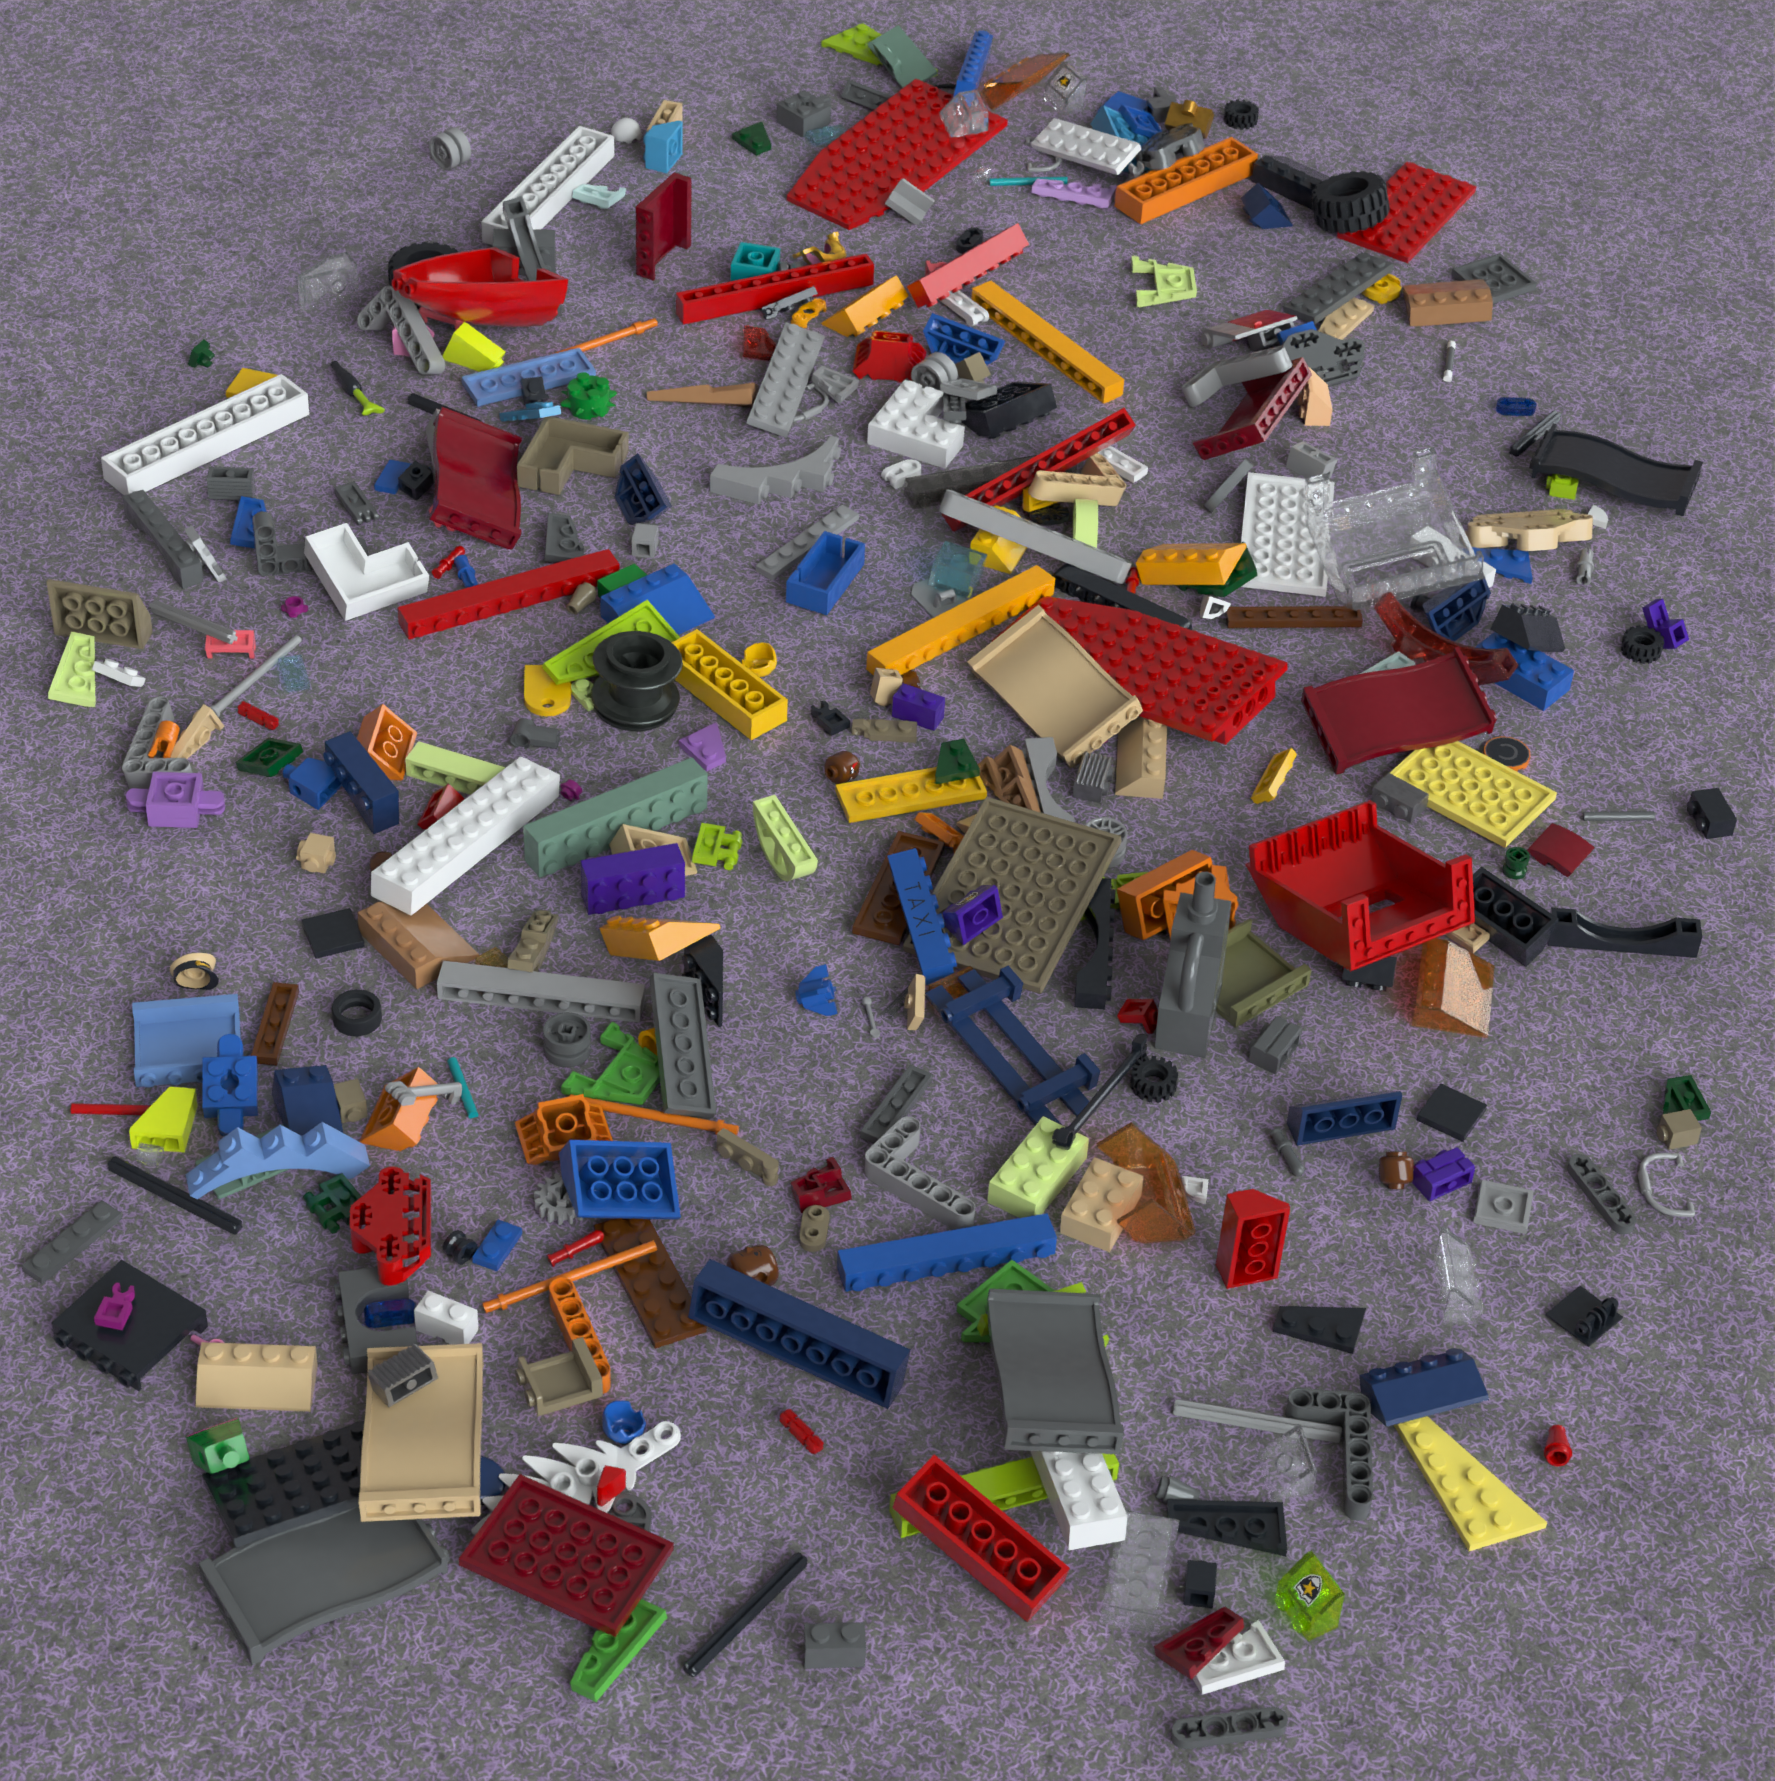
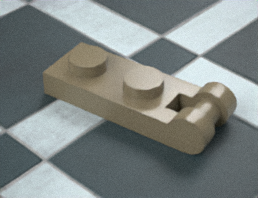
[717,1128,779,1186]

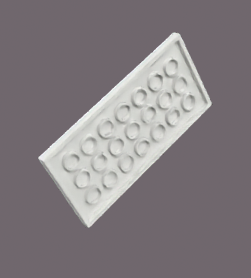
[1241,472,1334,597]

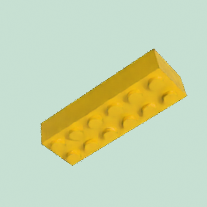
[671,629,788,740]

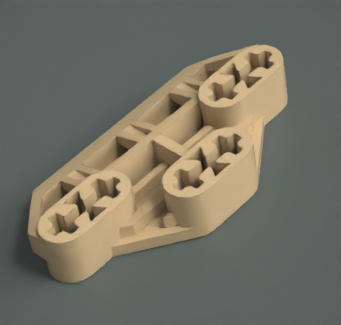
[1465,509,1593,551]

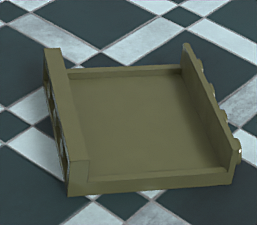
[1216,918,1312,1028]

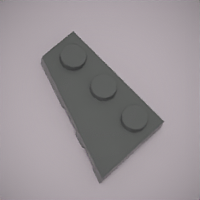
[544,512,585,563]

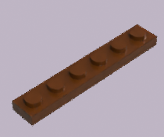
[1225,606,1363,628]

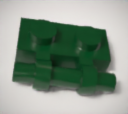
[303,1173,362,1234]

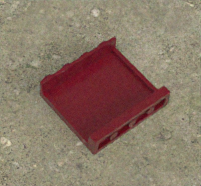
[636,172,692,281]

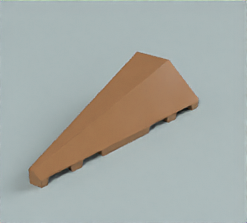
[646,383,759,407]
[978,745,1041,812]

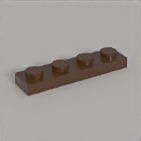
[251,982,299,1066]

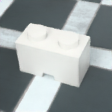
[414,1291,478,1345]

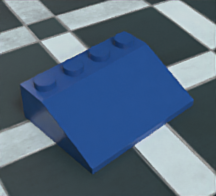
[600,563,715,635]
[559,1140,681,1219]

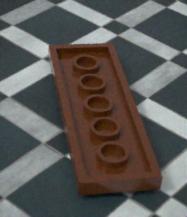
[852,831,945,946]
[594,1218,707,1349]

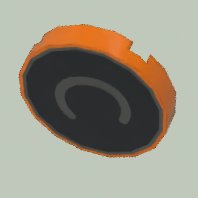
[1483,736,1531,772]

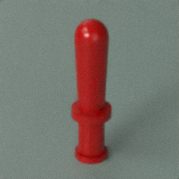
[432,546,465,579]
[1126,566,1139,594]
[546,1230,604,1267]

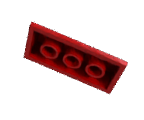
[1215,1189,1291,1289]

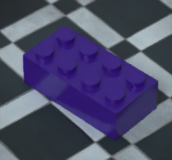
[580,843,685,915]

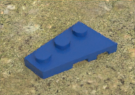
[230,496,267,549]
[1462,547,1533,584]

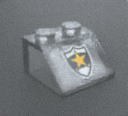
[1043,61,1087,116]

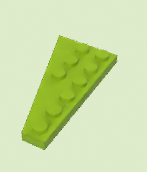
[821,23,938,77]
[542,600,680,685]

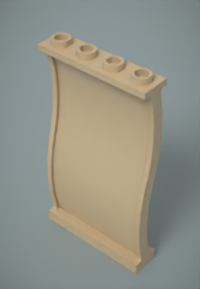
[967,605,1143,769]
[359,1343,484,1522]

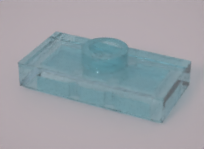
[806,124,847,146]

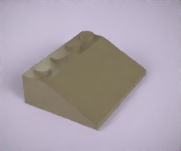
[47,579,153,649]

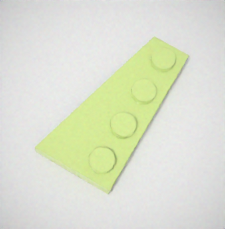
[48,632,96,707]

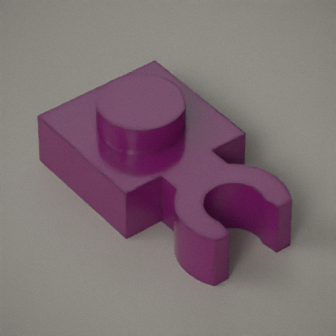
[94,1283,135,1330]

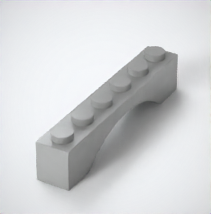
[1020,737,1075,822]

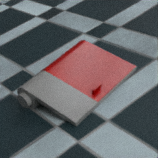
[1201,309,1297,349]

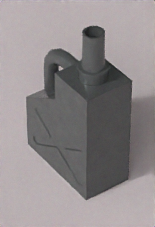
[1155,872,1232,1058]

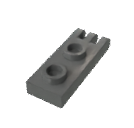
[334,481,379,525]

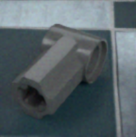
[510,718,561,749]

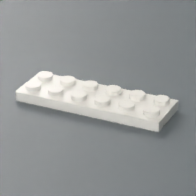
[1031,118,1141,175]

